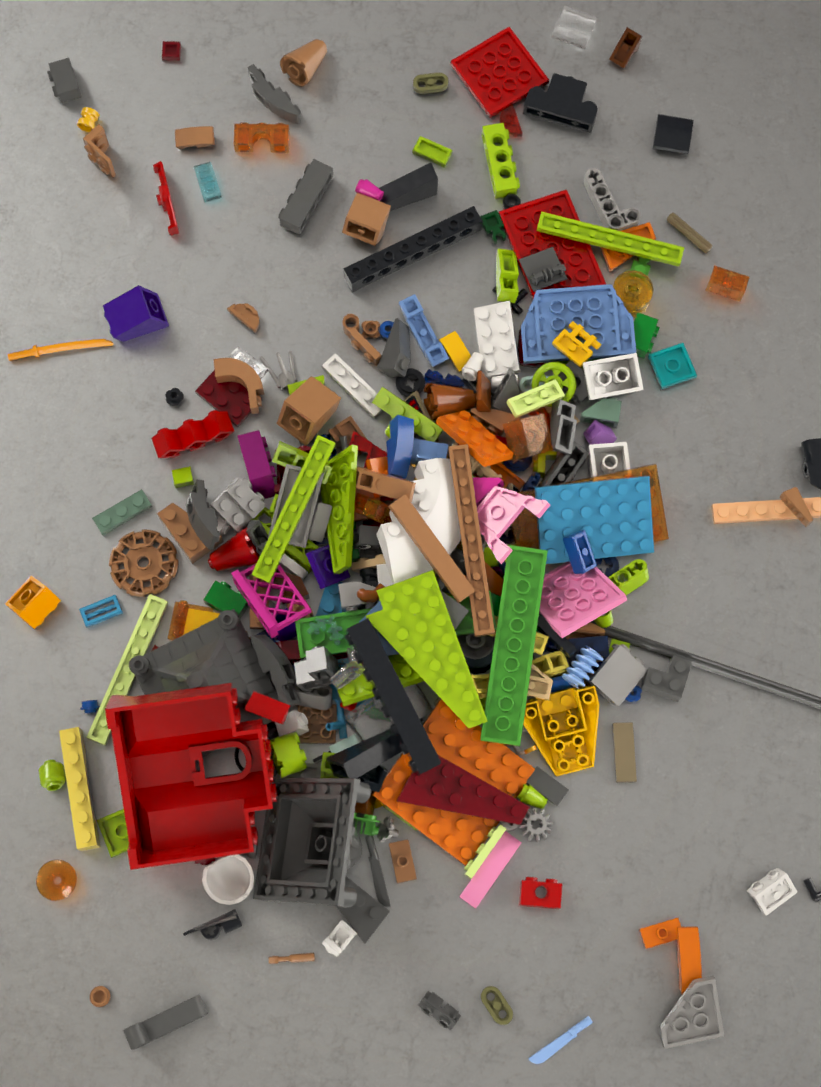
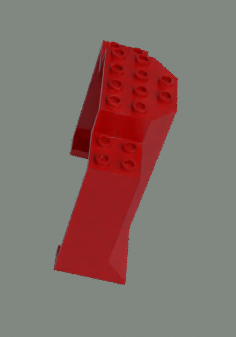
[105,683,277,870]

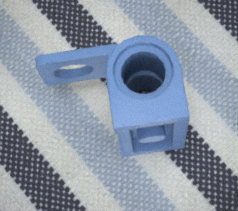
[410,438,448,465]

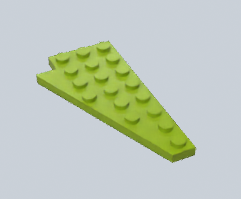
[366,570,488,728]

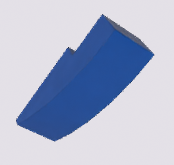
[386,415,414,479]

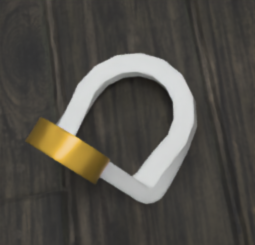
[513,728,538,756]

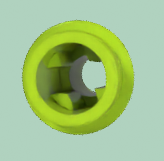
[517,784,548,809]

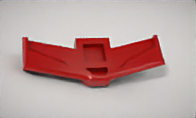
[153,161,179,235]

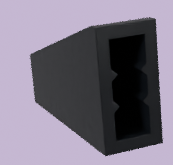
[379,163,438,211]
[326,729,402,779]

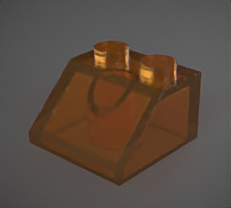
[503,413,553,461]

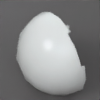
[202,854,254,905]

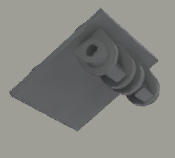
[519,247,567,292]

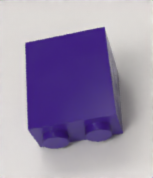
[102,285,169,342]

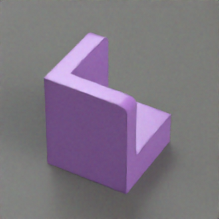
[583,420,617,445]

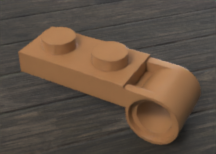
[342,314,381,366]

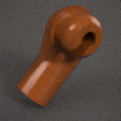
[357,583,385,603]

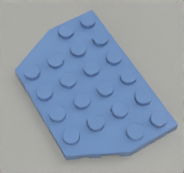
[521,284,636,364]

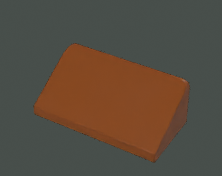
[476,370,491,412]

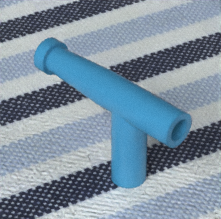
[326,699,347,739]

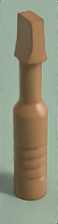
[269,953,315,964]

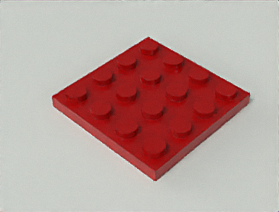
[450,27,549,118]

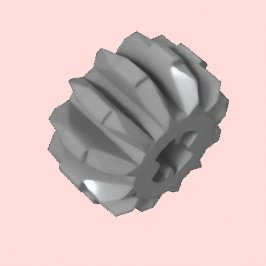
[519,808,553,842]

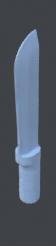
[528,1016,593,1064]

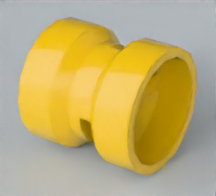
[77,107,100,132]

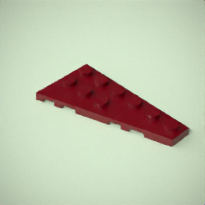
[396,754,530,825]

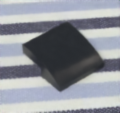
[653,114,693,154]

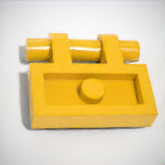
[552,321,602,368]

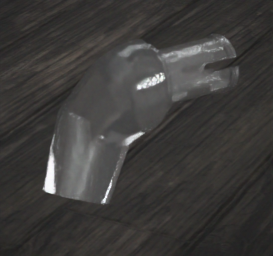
[330,646,364,689]

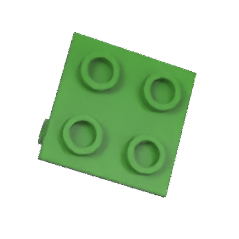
[353,813,380,836]

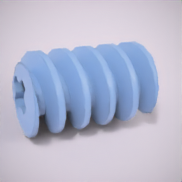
[562,645,604,689]

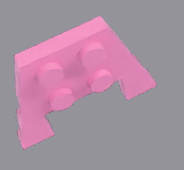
[477,486,550,564]

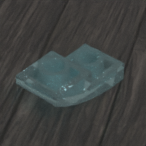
[193,162,222,202]

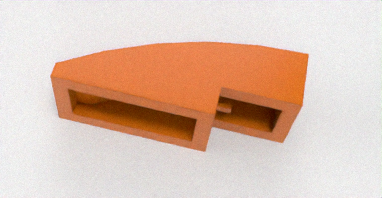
[677,926,702,995]

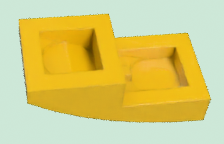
[439,331,471,372]

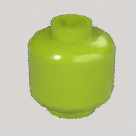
[38,760,66,791]

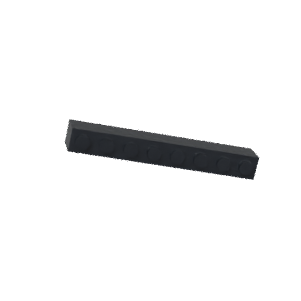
[344,618,442,776]

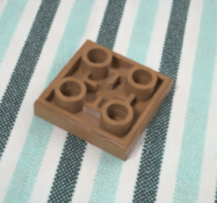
[297,704,337,744]

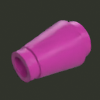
[355,179,384,201]

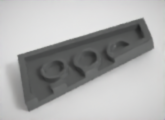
[337,877,390,944]

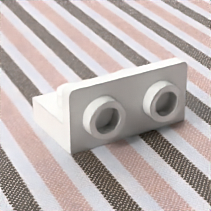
[747,868,797,915]

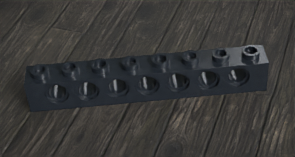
[343,206,482,292]

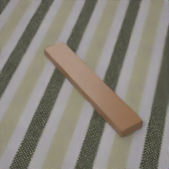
[388,495,475,603]

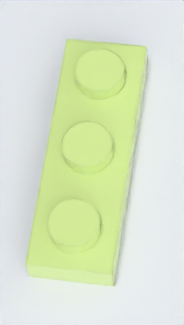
[506,379,565,418]
[464,824,506,880]

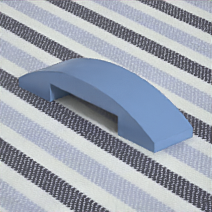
[398,294,449,367]

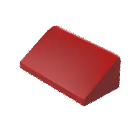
[244,691,291,724]

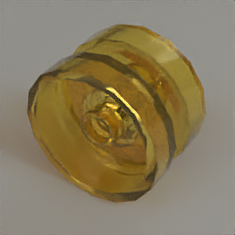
[613,270,654,318]

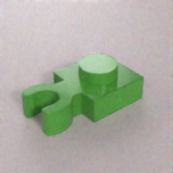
[627,256,651,284]

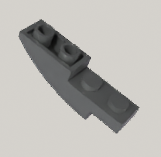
[248,64,301,124]
[186,479,220,550]
[251,635,300,707]

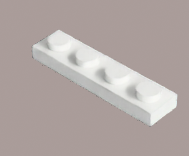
[322,353,383,418]

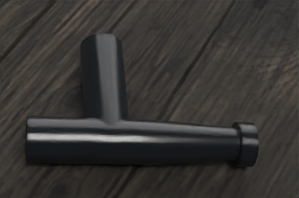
[492,286,528,315]

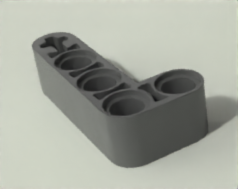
[123,995,208,1050]

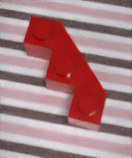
[151,410,235,458]

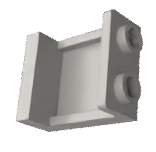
[584,644,648,706]

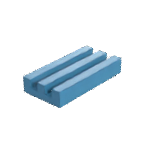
[79,595,123,628]

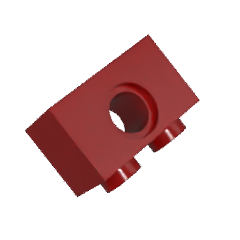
[519,877,562,909]

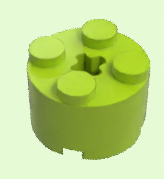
[270,732,307,778]

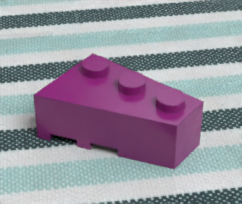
[237,430,277,499]

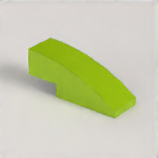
[496,248,519,303]
[272,441,333,485]

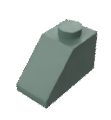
[580,397,622,428]

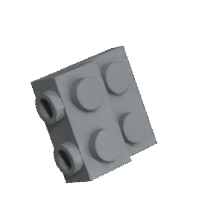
[210,478,266,533]

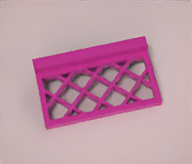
[231,564,312,639]

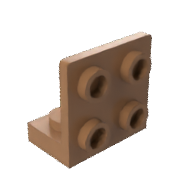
[83,124,116,178]

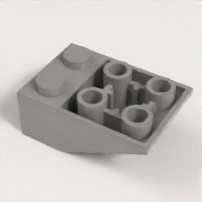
[338,581,380,612]

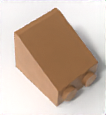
[277,376,341,446]

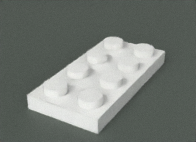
[474,301,521,379]

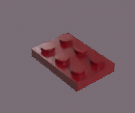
[195,370,263,427]

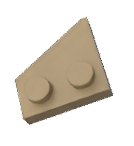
[351,554,386,574]
[527,664,553,701]

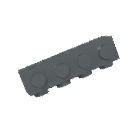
[278,159,334,235]
[531,441,589,498]

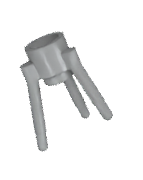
[260,351,297,390]

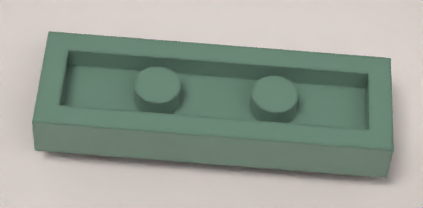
[92,489,152,535]

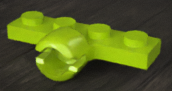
[372,387,444,442]

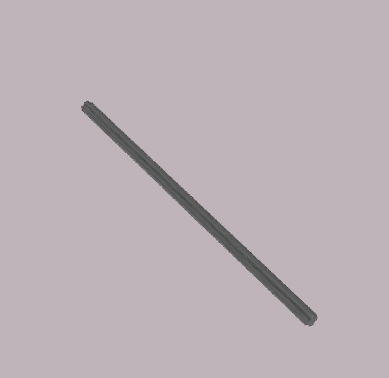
[591,621,821,709]

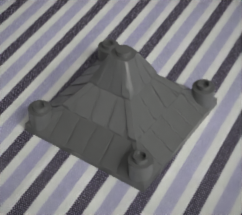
[129,609,279,761]
[253,778,371,908]

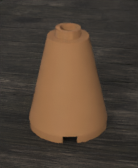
[280,39,327,87]

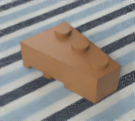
[157,503,224,564]

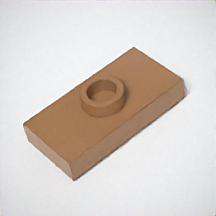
[389,839,417,884]

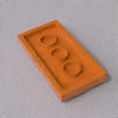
[436,410,514,467]

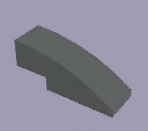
[550,399,577,456]

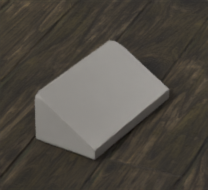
[308,501,332,542]

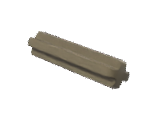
[667,212,712,253]

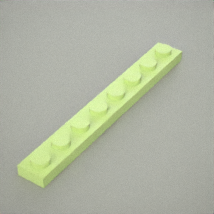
[86,594,168,746]

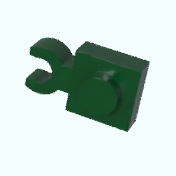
[480,210,506,244]

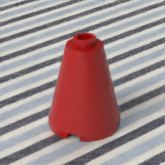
[208,528,260,571]

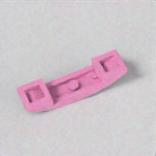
[460,831,522,909]

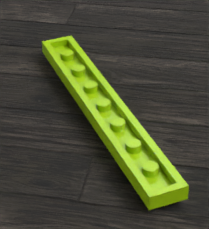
[537,212,684,267]
[251,435,336,584]

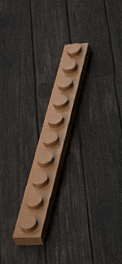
[448,444,495,637]

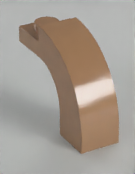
[213,358,264,414]

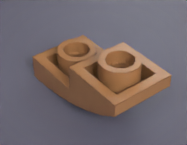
[175,126,215,149]

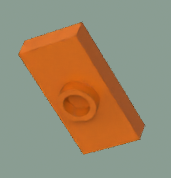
[639,918,681,949]

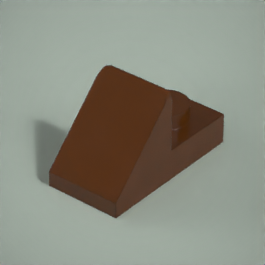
[609,27,643,68]

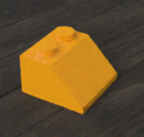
[5,575,61,629]

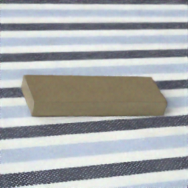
[612,722,637,783]

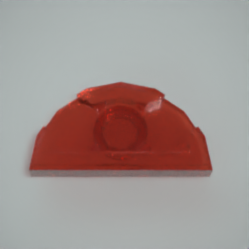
[499,103,523,137]

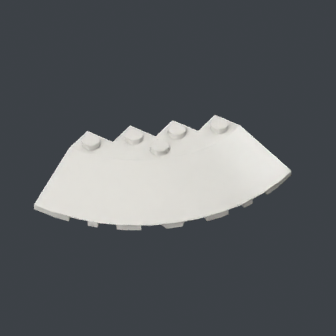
[376,458,461,584]

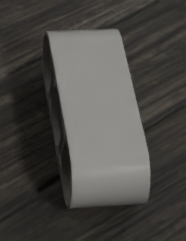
[277,684,332,710]

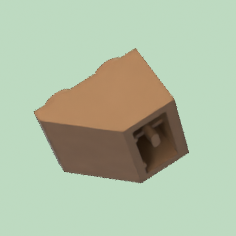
[342,192,391,246]

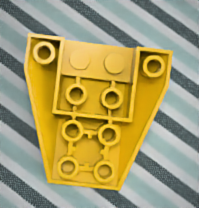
[523,685,599,776]

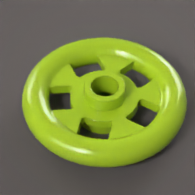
[531,362,576,407]

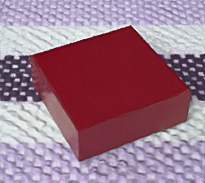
[162,41,181,61]

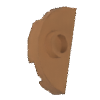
[227,303,260,333]

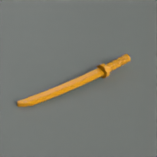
[8,339,113,361]

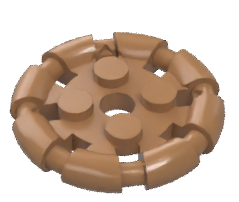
[109,529,178,597]

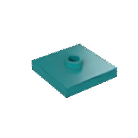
[648,343,697,389]

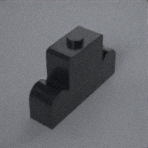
[523,73,598,133]

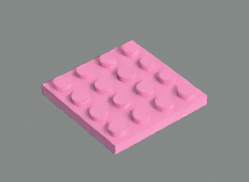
[539,562,627,638]

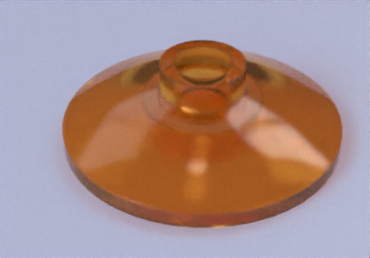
[36,860,77,901]

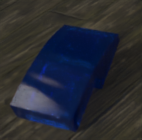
[424,369,464,388]

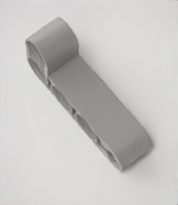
[584,168,641,231]

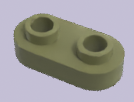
[413,73,449,94]
[481,986,513,1025]

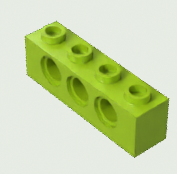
[481,123,520,199]

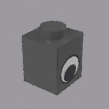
[353,525,380,551]

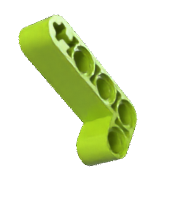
[593,559,649,628]

